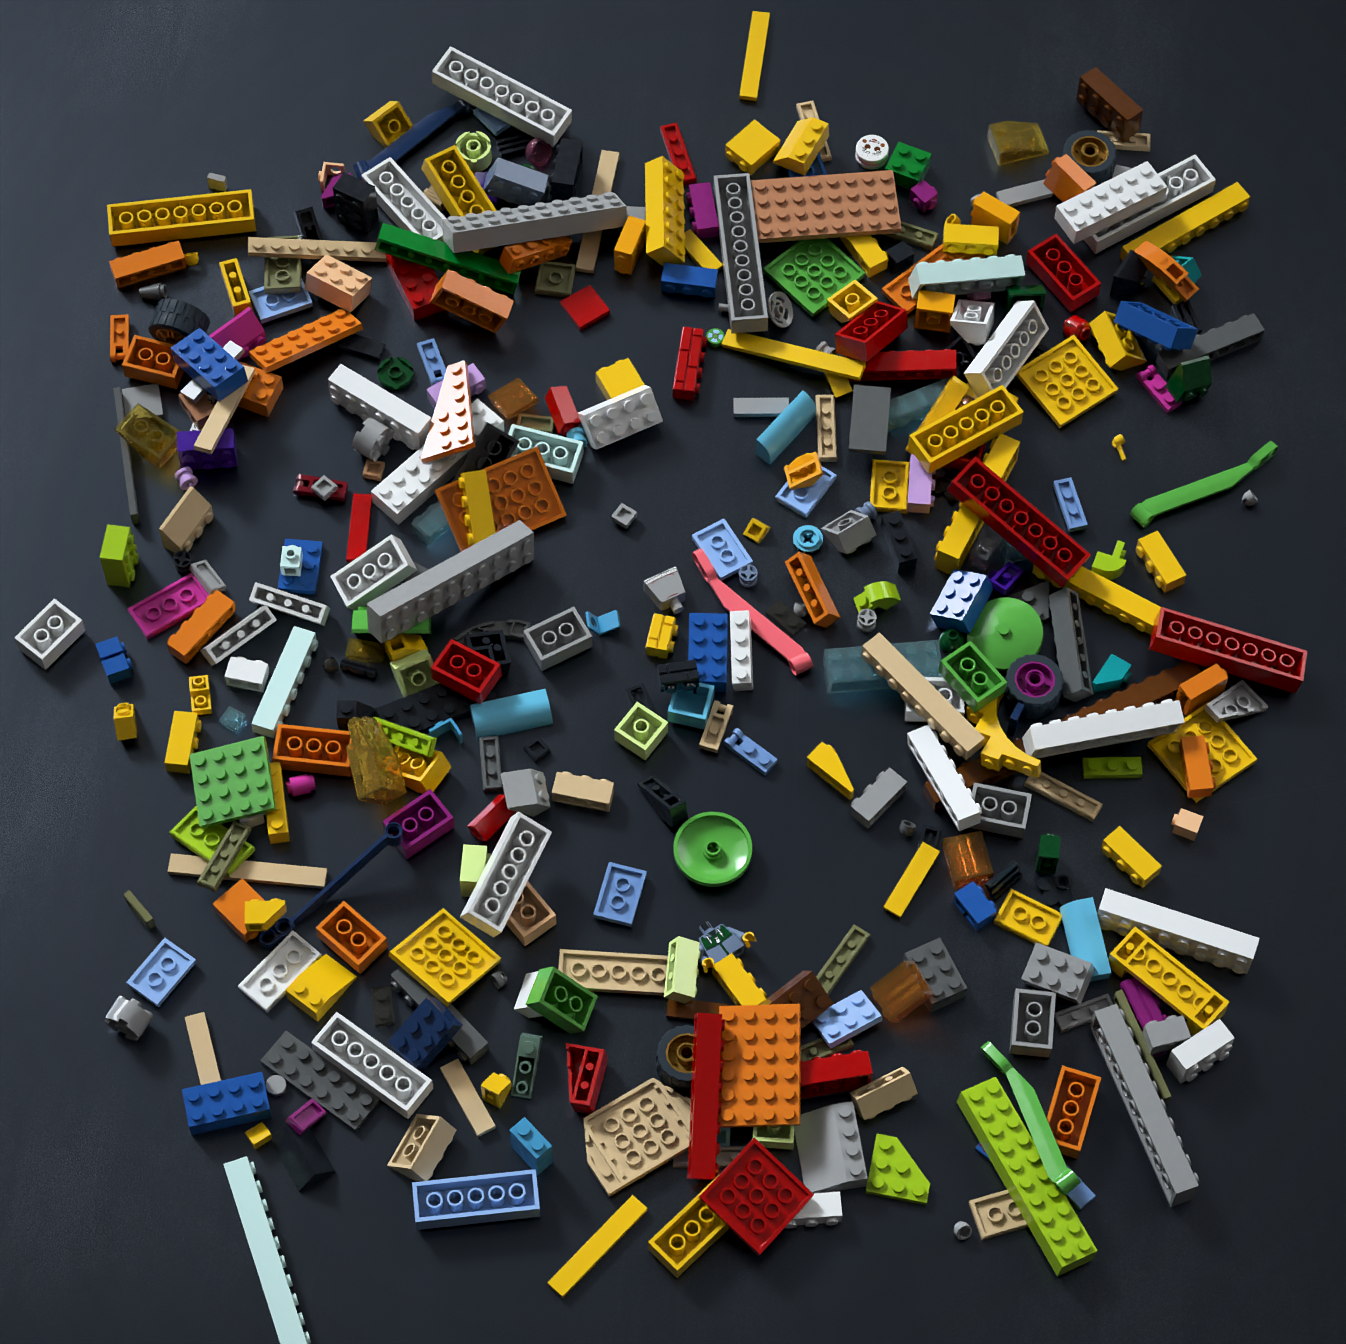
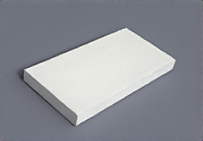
[238,931,322,1013]

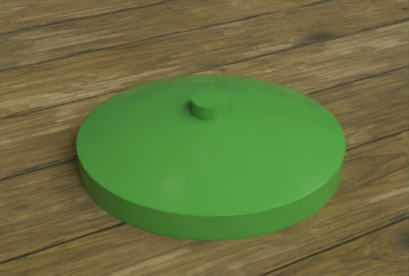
[967,597,1044,672]
[674,812,752,887]

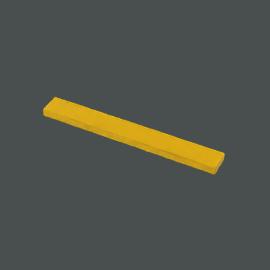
[722,329,866,381]

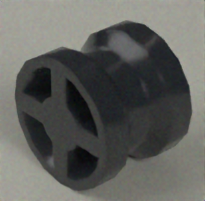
[173,551,193,574]

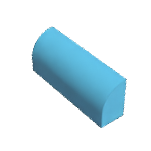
[755,390,816,465]
[470,689,553,740]
[1059,897,1111,981]

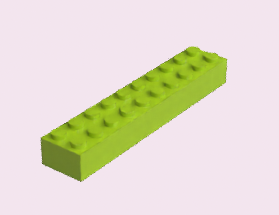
[957,1077,1097,1276]

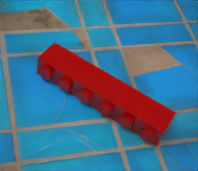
[846,349,957,382]

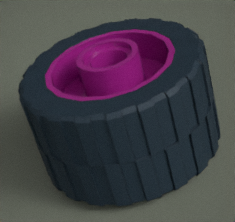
[1003,654,1064,719]

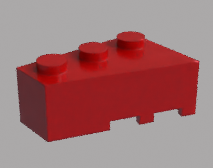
[566,1043,608,1114]

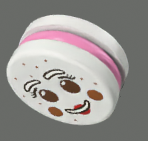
[855,135,889,170]

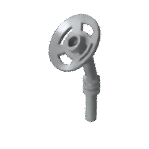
[718,291,793,328]

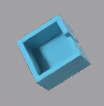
[668,683,714,729]

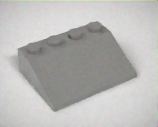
[794,1101,868,1194]

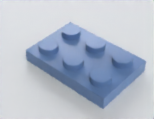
[593,862,647,927]

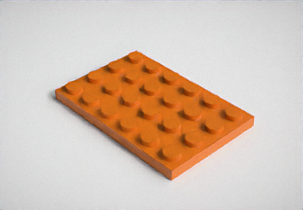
[434,446,567,552]
[718,1004,801,1128]

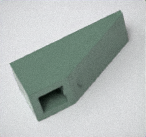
[511,1033,543,1099]

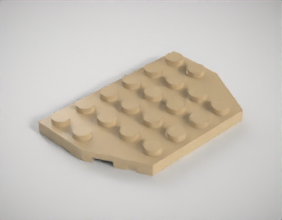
[583,1078,691,1197]

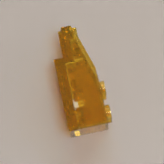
[346,716,407,805]

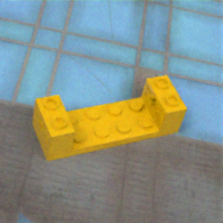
[1108,927,1229,1036]

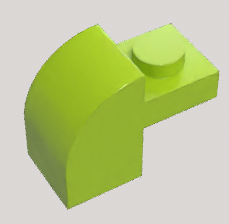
[1091,540,1127,580]
[854,581,901,613]

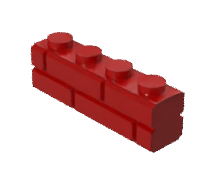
[672,327,707,401]

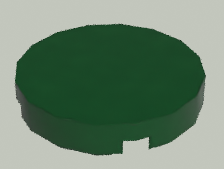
[377,357,414,391]

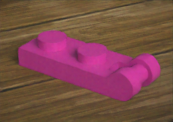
[1136,365,1182,413]

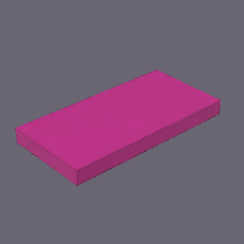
[128,573,209,640]

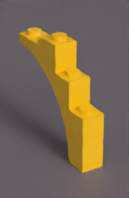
[966,693,1041,778]

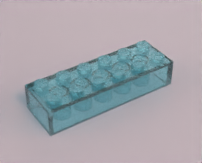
[823,640,943,694]

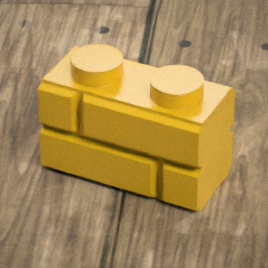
[645,613,679,659]

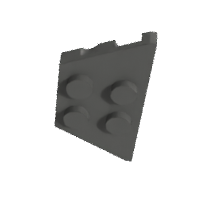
[1004,581,1049,623]

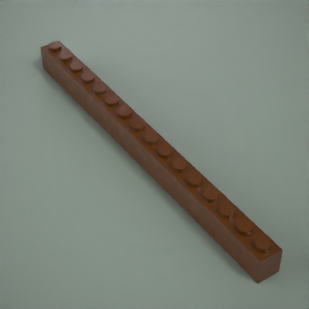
[923,660,1201,811]

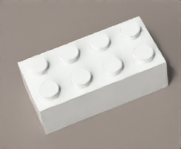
[578,385,663,450]
[330,534,417,610]

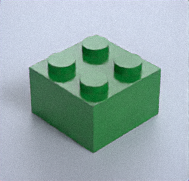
[885,142,932,190]

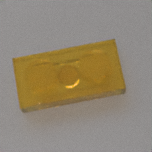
[345,638,386,664]

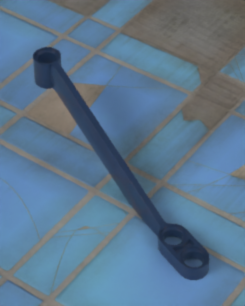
[353,99,477,180]
[259,822,403,949]

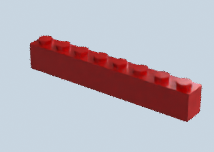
[687,1013,725,1180]

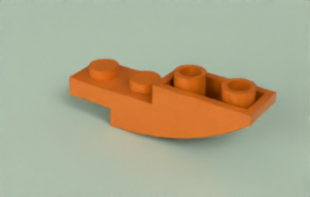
[1135,241,1199,302]

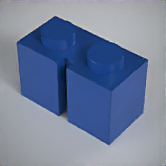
[95,636,133,684]
[953,882,997,931]

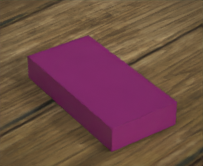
[286,1098,327,1135]

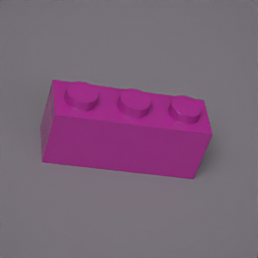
[686,182,719,239]

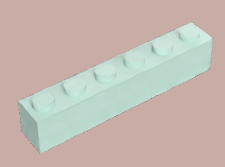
[251,626,318,739]

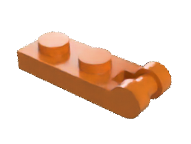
[110,314,130,362]

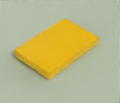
[870,459,910,514]
[993,889,1062,947]

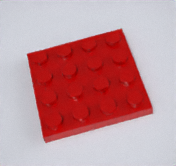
[698,1138,814,1256]

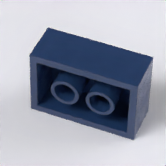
[388,997,463,1070]

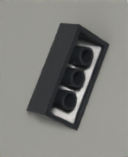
[451,422,520,483]

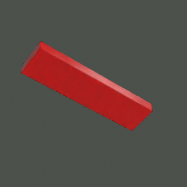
[660,123,697,185]
[346,493,372,562]

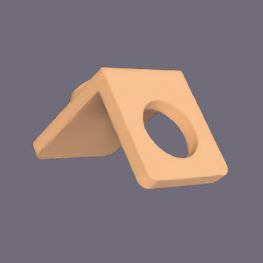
[318,162,345,192]

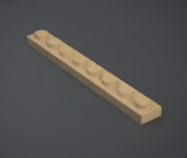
[248,237,386,262]

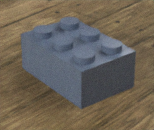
[483,157,548,206]

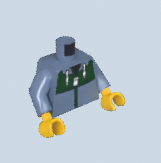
[698,921,757,973]

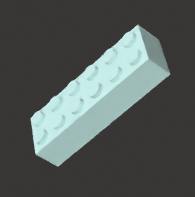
[908,254,1025,299]

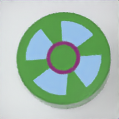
[706,328,724,347]

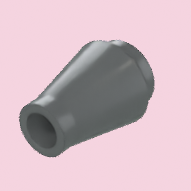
[139,283,167,301]

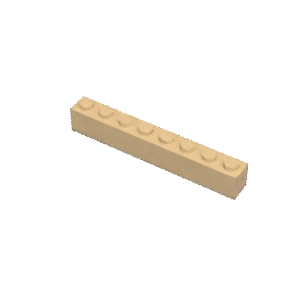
[861,632,985,760]

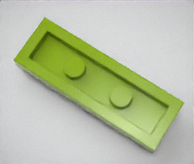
[1082,757,1143,779]

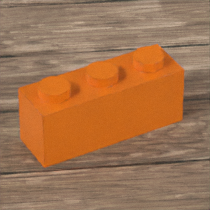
[1179,735,1216,798]

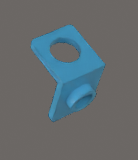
[585,610,621,636]
[429,718,463,743]

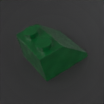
[1004,284,1046,315]
[1165,356,1212,403]

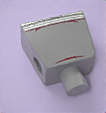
[644,566,685,614]

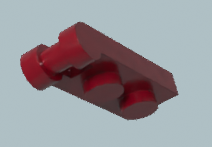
[293,474,348,502]

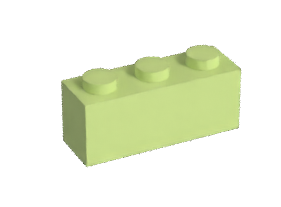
[664,936,700,1004]

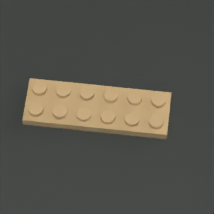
[558,949,668,996]

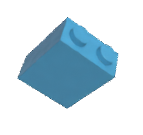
[509,1117,553,1175]

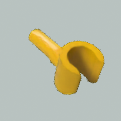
[1112,434,1126,461]

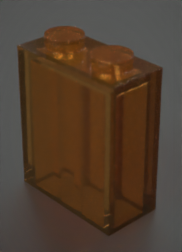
[942,831,994,889]
[870,960,934,1022]

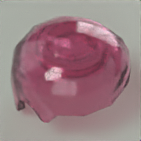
[525,138,552,167]

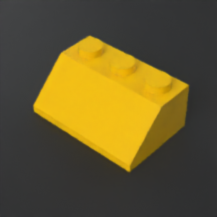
[773,117,829,176]
[1089,311,1147,371]

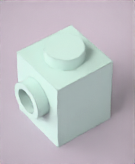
[280,545,303,576]

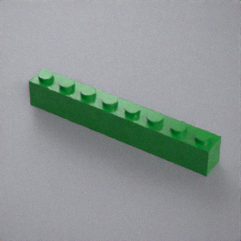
[375,223,521,295]

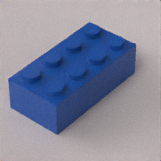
[1114,301,1198,351]
[170,328,248,402]
[688,613,728,692]
[182,1072,272,1135]

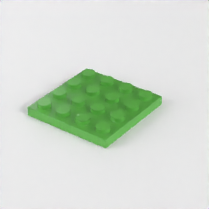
[763,238,866,317]
[190,736,277,829]

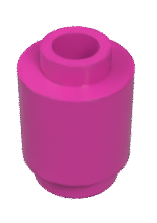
[286,774,316,797]

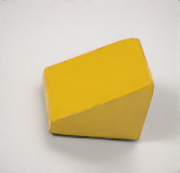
[743,518,771,543]
[244,1122,272,1150]

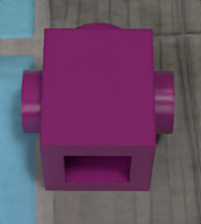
[909,180,938,213]

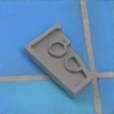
[1204,679,1268,722]

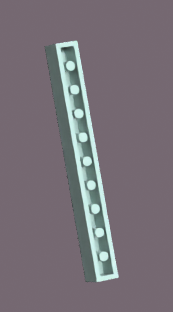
[223,1156,311,1344]

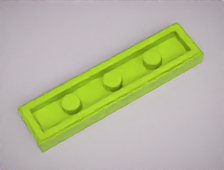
[371,717,437,757]

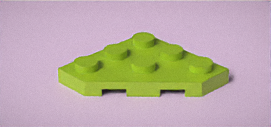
[865,1134,930,1205]

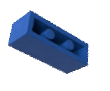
[661,263,718,298]

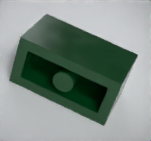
[1035,834,1061,874]

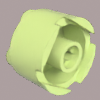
[456,131,492,175]

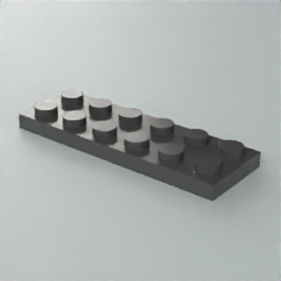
[260,1031,381,1132]

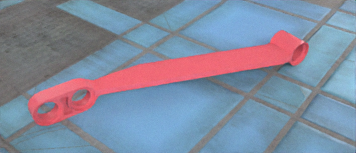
[692,548,813,676]

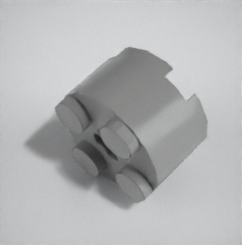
[352,417,395,462]
[105,995,153,1041]

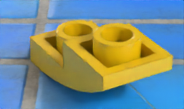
[824,372,853,399]
[189,675,212,715]

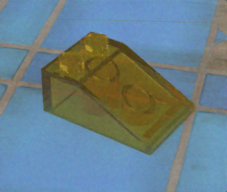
[987,121,1049,165]
[115,403,181,469]

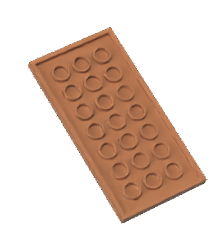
[750,170,902,243]

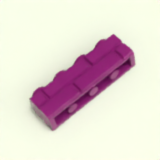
[1119,977,1173,1059]

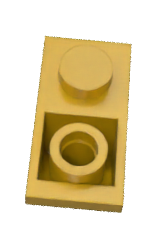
[384,633,428,662]
[114,703,137,741]
[245,898,287,931]

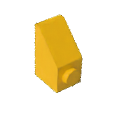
[481,1072,512,1108]

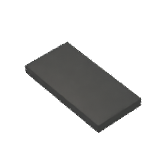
[848,385,891,455]

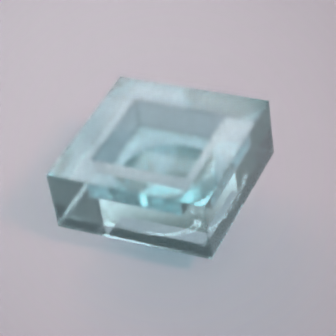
[219,706,246,732]

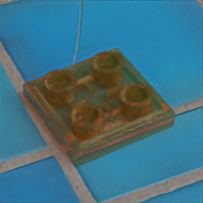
[488,378,539,420]

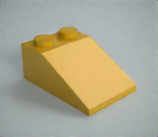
[378,745,451,794]
[286,954,357,1022]

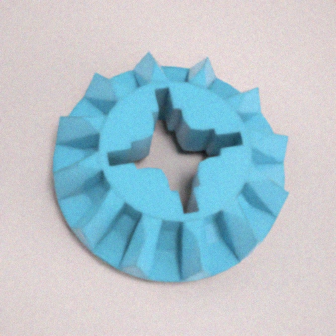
[793,525,823,553]

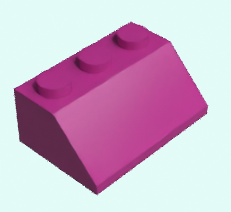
[209,307,266,361]

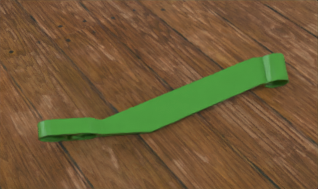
[1130,441,1279,528]
[980,1041,1081,1196]

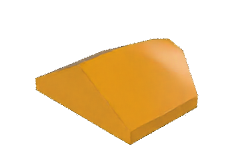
[784,452,823,490]

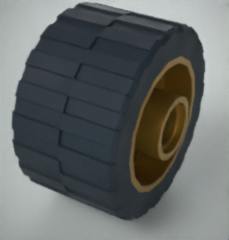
[1062,130,1117,187]
[148,298,210,345]
[656,1025,694,1093]

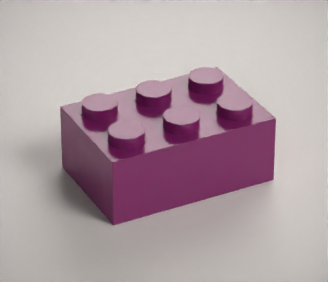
[382,789,454,859]

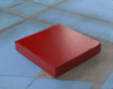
[560,285,610,330]

